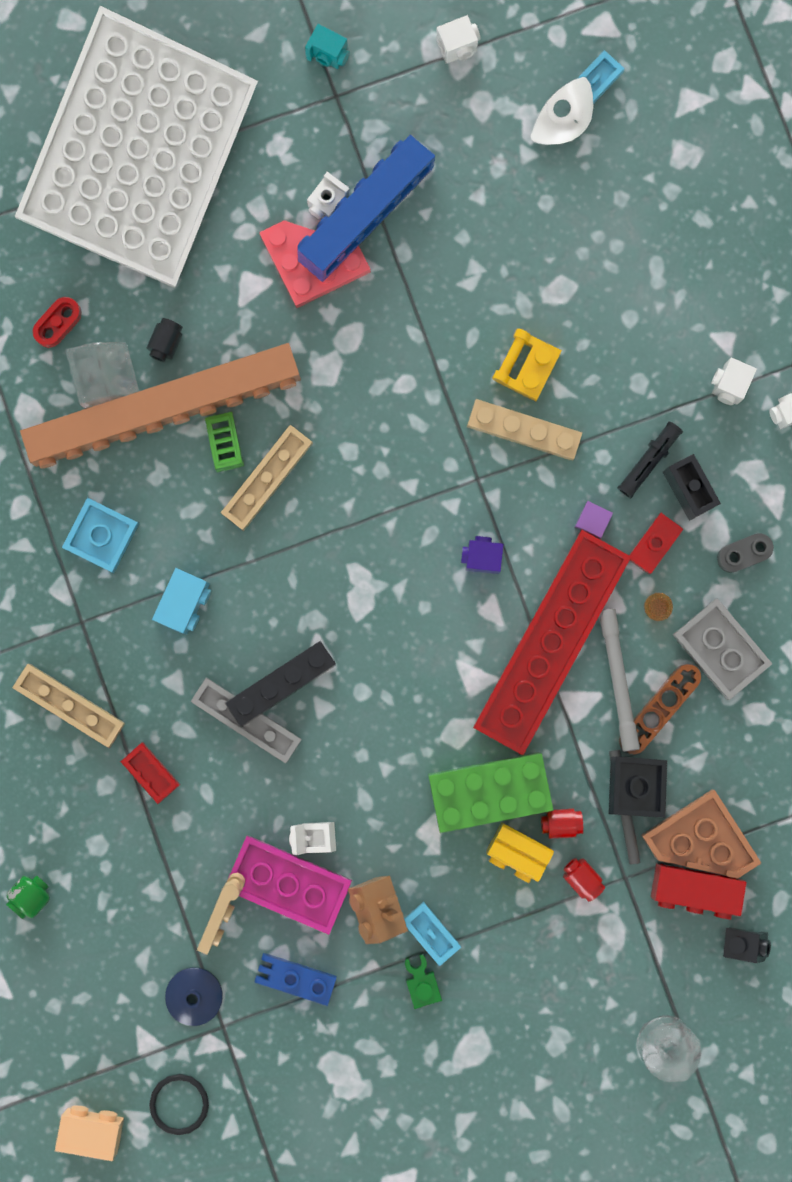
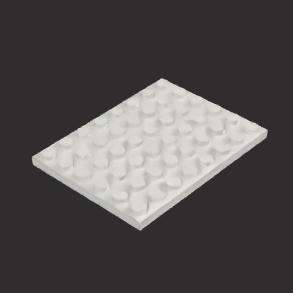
[15,6,258,288]

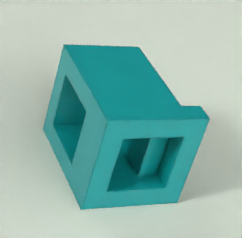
[305,24,350,69]

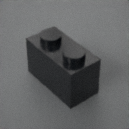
[663,454,721,521]

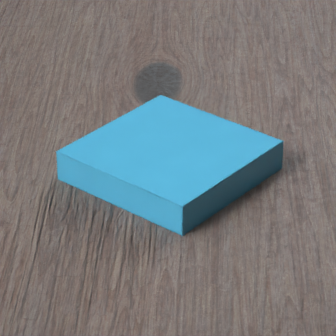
[62,498,139,573]

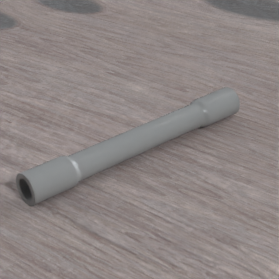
[599,609,640,752]

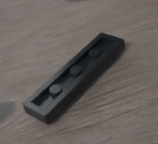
[225,641,336,728]

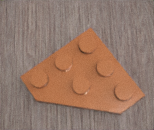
[641,789,761,879]

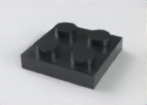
[608,756,667,818]

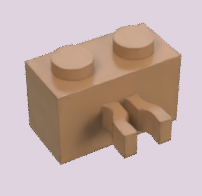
[348,876,408,944]

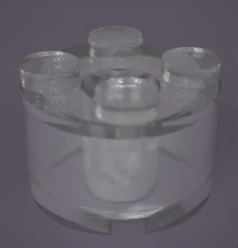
[637,1015,701,1082]

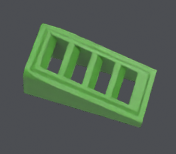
[205,412,245,472]

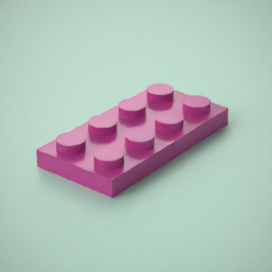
[229,835,352,935]

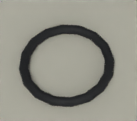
[149,1074,209,1135]

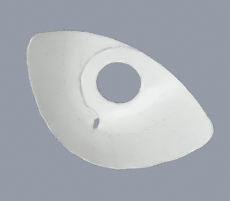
[531,77,593,145]

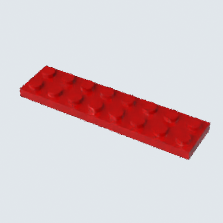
[473,530,631,755]

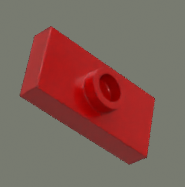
[629,513,683,575]
[120,742,180,804]

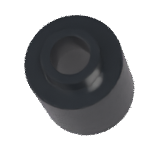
[146,318,183,362]

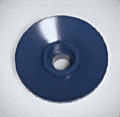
[165,967,223,1026]

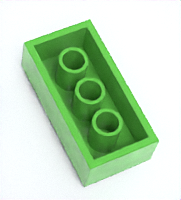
[428,752,554,833]

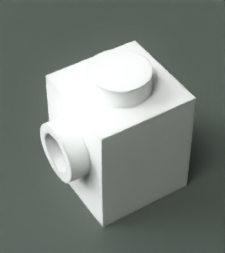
[436,15,480,64]
[711,357,757,405]

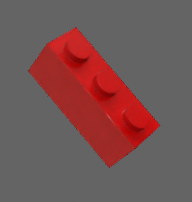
[650,863,747,920]

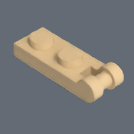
[197,873,245,955]

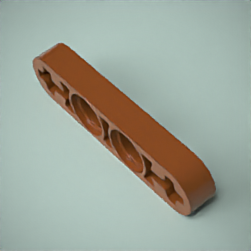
[619,664,701,755]

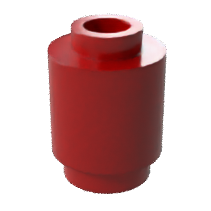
[541,808,583,839]
[563,858,605,902]

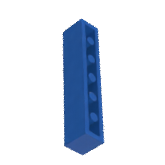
[297,135,435,282]

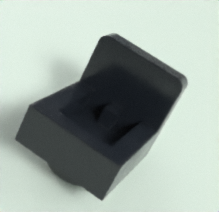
[723,927,771,964]

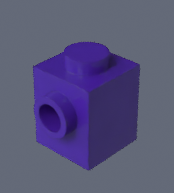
[461,536,504,574]

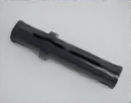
[617,421,683,498]

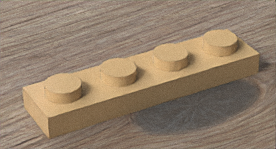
[467,399,582,461]
[221,425,313,531]
[12,664,125,748]

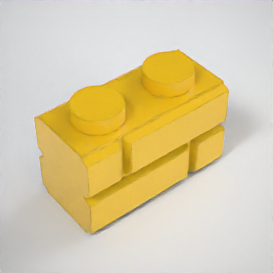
[486,822,554,883]

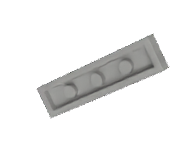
[191,678,302,763]

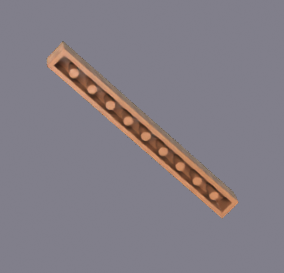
[20,343,301,469]

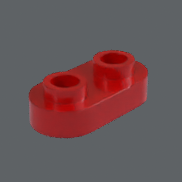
[33,297,82,348]

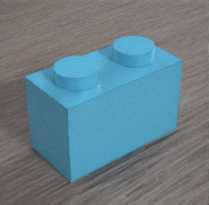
[152,568,211,635]

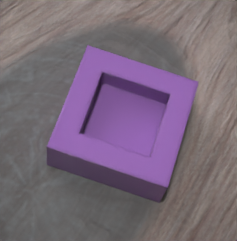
[575,501,613,539]

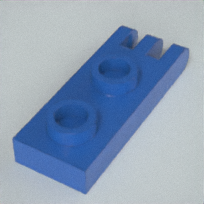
[254,953,337,1006]

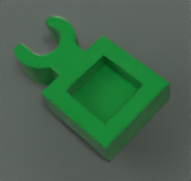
[405,953,442,1009]

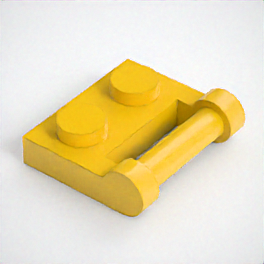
[492,328,562,402]

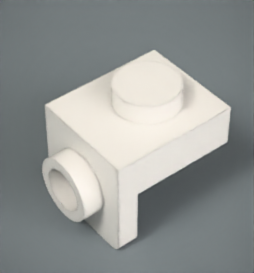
[289,822,336,855]

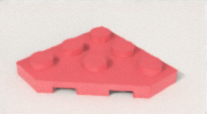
[259,221,371,308]

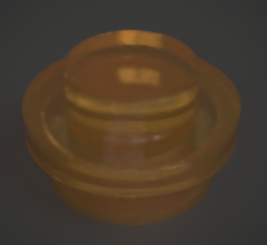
[644,593,673,621]

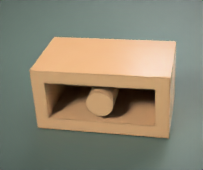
[55,1105,124,1161]

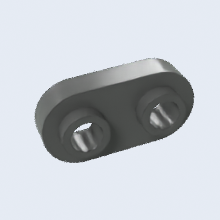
[717,533,774,573]

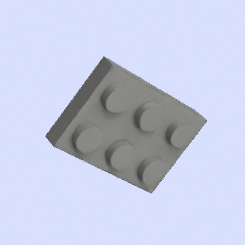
[673,598,772,700]

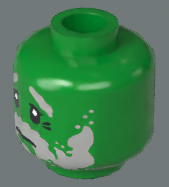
[6,875,50,919]

